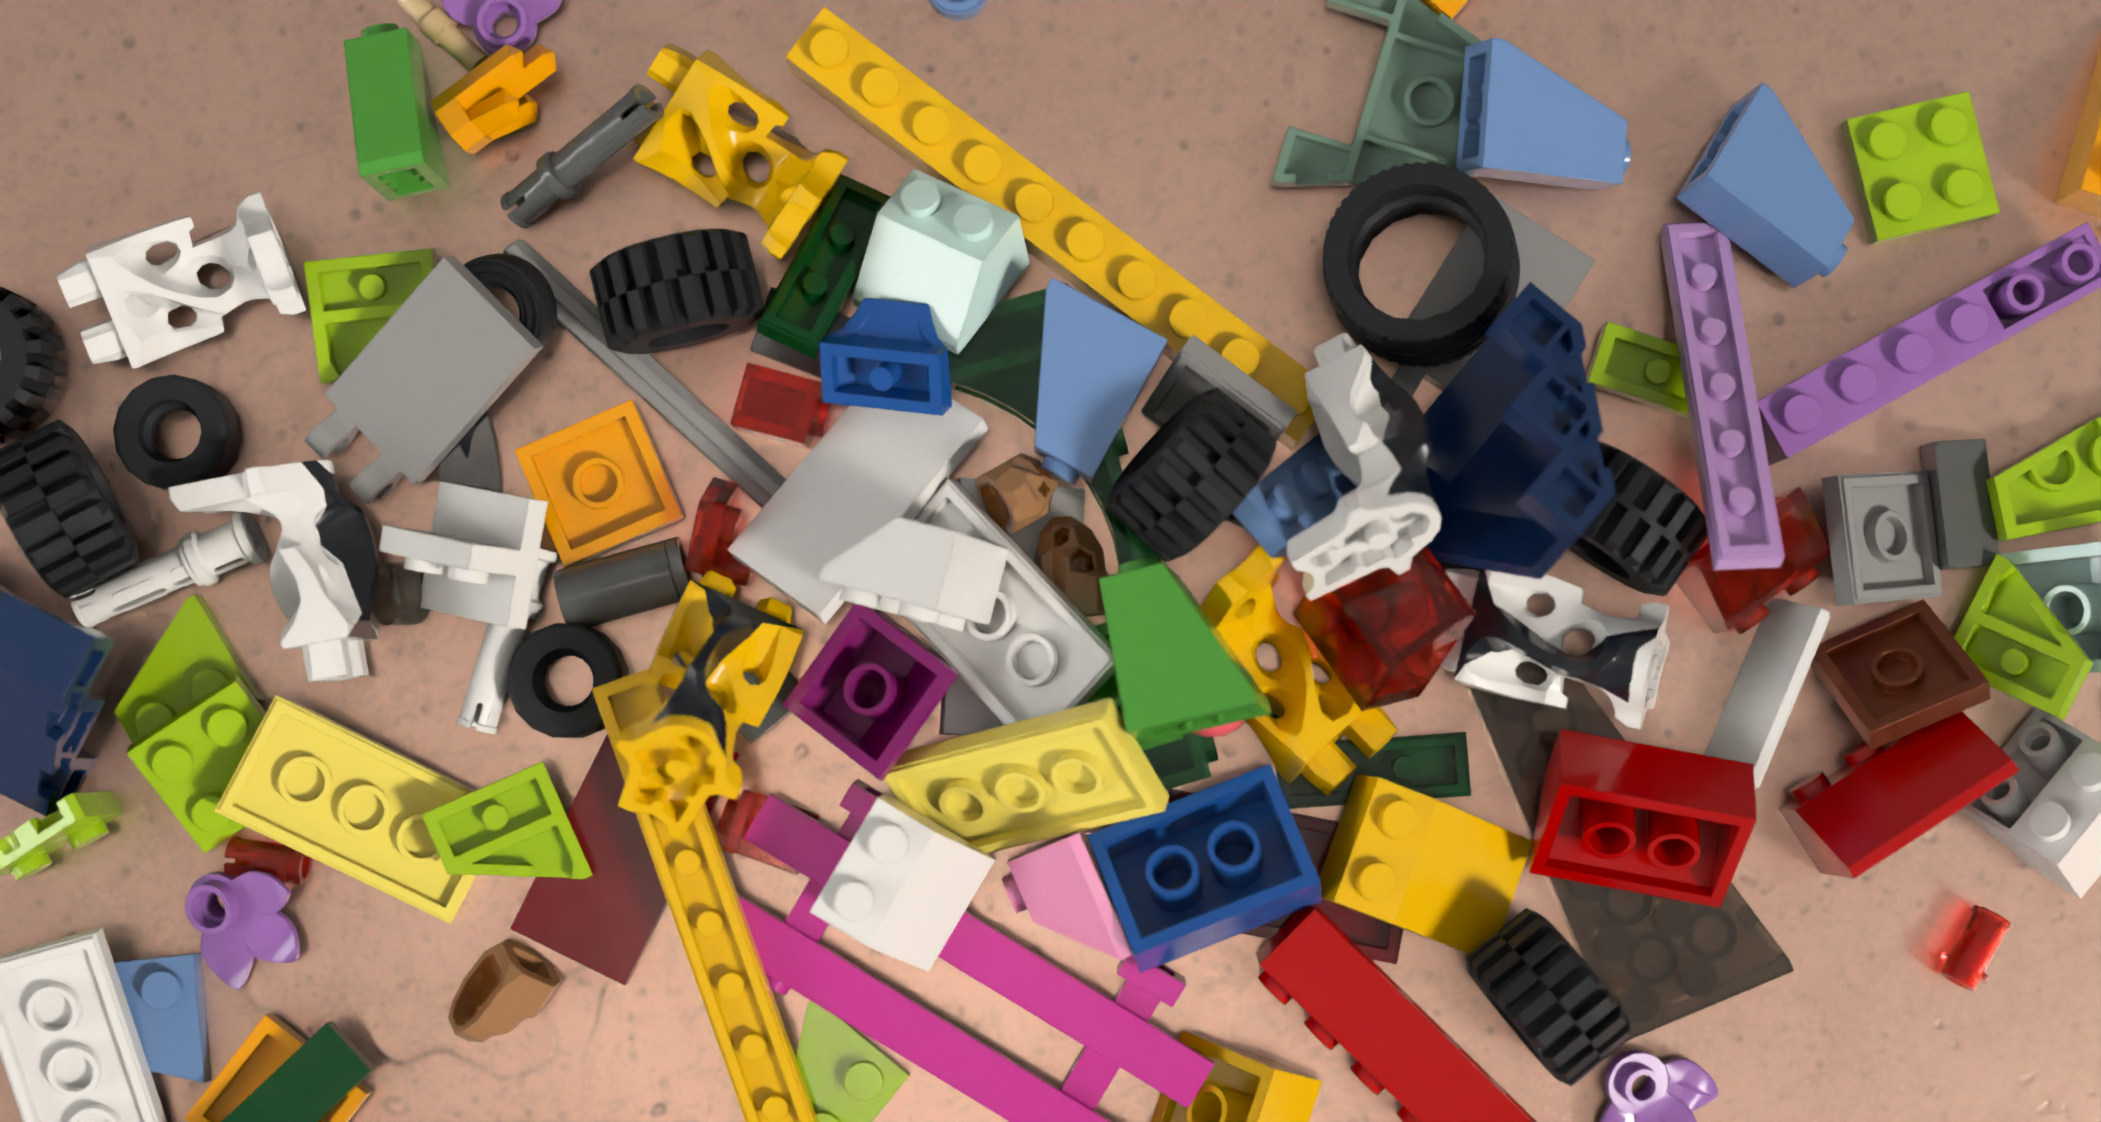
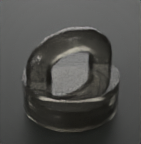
[372,562,432,626]

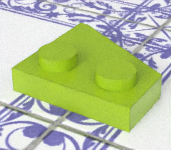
[304,248,437,384]

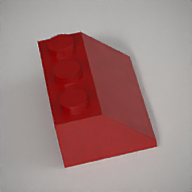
[1779,711,2020,879]
[1529,729,1757,908]

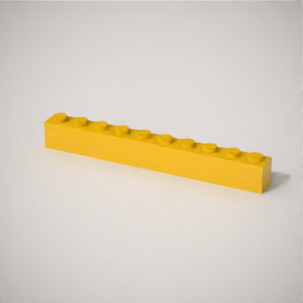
[785,7,1315,450]

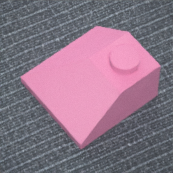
[1001,832,1133,960]

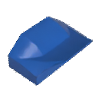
[819,297,952,416]

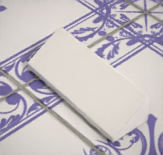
[1705,598,1831,790]

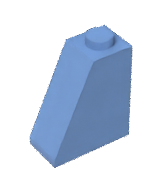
[1456,38,1631,190]
[1676,82,1855,288]
[1035,277,1167,486]

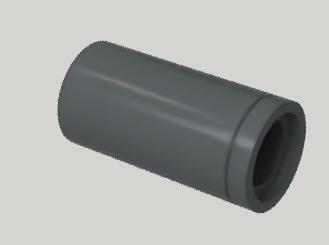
[553,536,693,628]

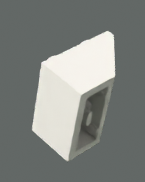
[818,517,1008,632]
[1961,708,2101,899]

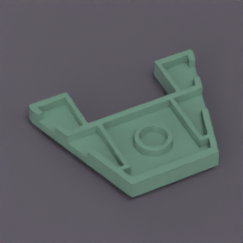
[1270,0,1482,187]

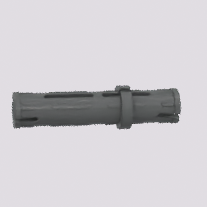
[500,84,664,228]

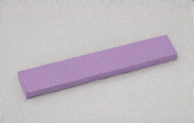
[1660,222,1785,570]

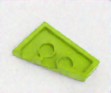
[1986,415,2101,542]

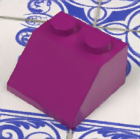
[782,603,959,781]

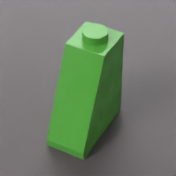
[344,23,450,201]
[1099,559,1272,743]

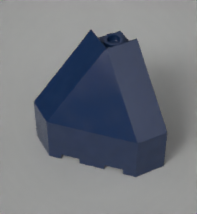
[1413,282,1616,580]
[0,585,116,817]

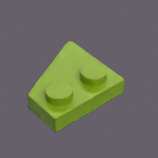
[1954,554,2093,721]
[114,594,263,743]
[421,761,593,879]
[0,791,123,881]
[796,1001,910,1122]

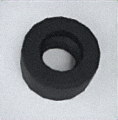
[113,374,243,490]
[508,623,629,738]

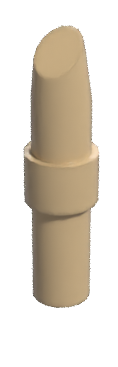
[395,0,489,72]

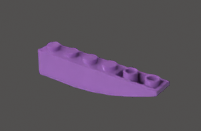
[1758,222,2101,466]

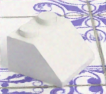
[810,792,996,972]

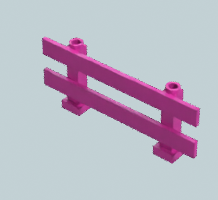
[737,779,1215,1122]

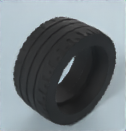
[1323,162,1520,368]

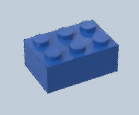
[1087,764,1322,973]

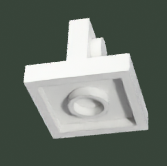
[379,481,548,630]

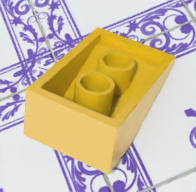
[1319,774,1533,954]

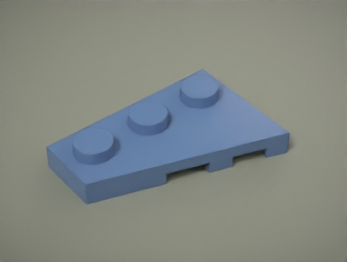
[1232,433,1357,558]
[114,952,212,1083]

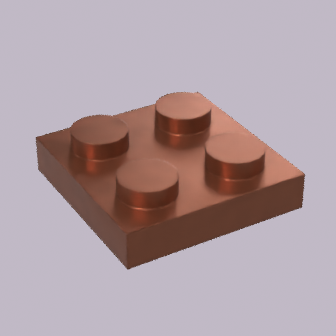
[1810,599,1991,750]

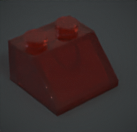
[1676,486,1830,635]
[1293,546,1476,712]

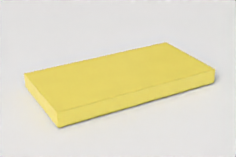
[214,693,476,924]
[885,698,1169,853]

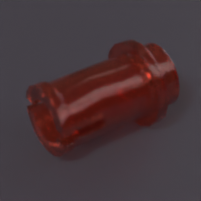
[224,836,313,889]
[1939,905,2012,992]

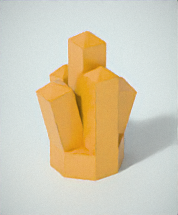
[430,43,557,155]

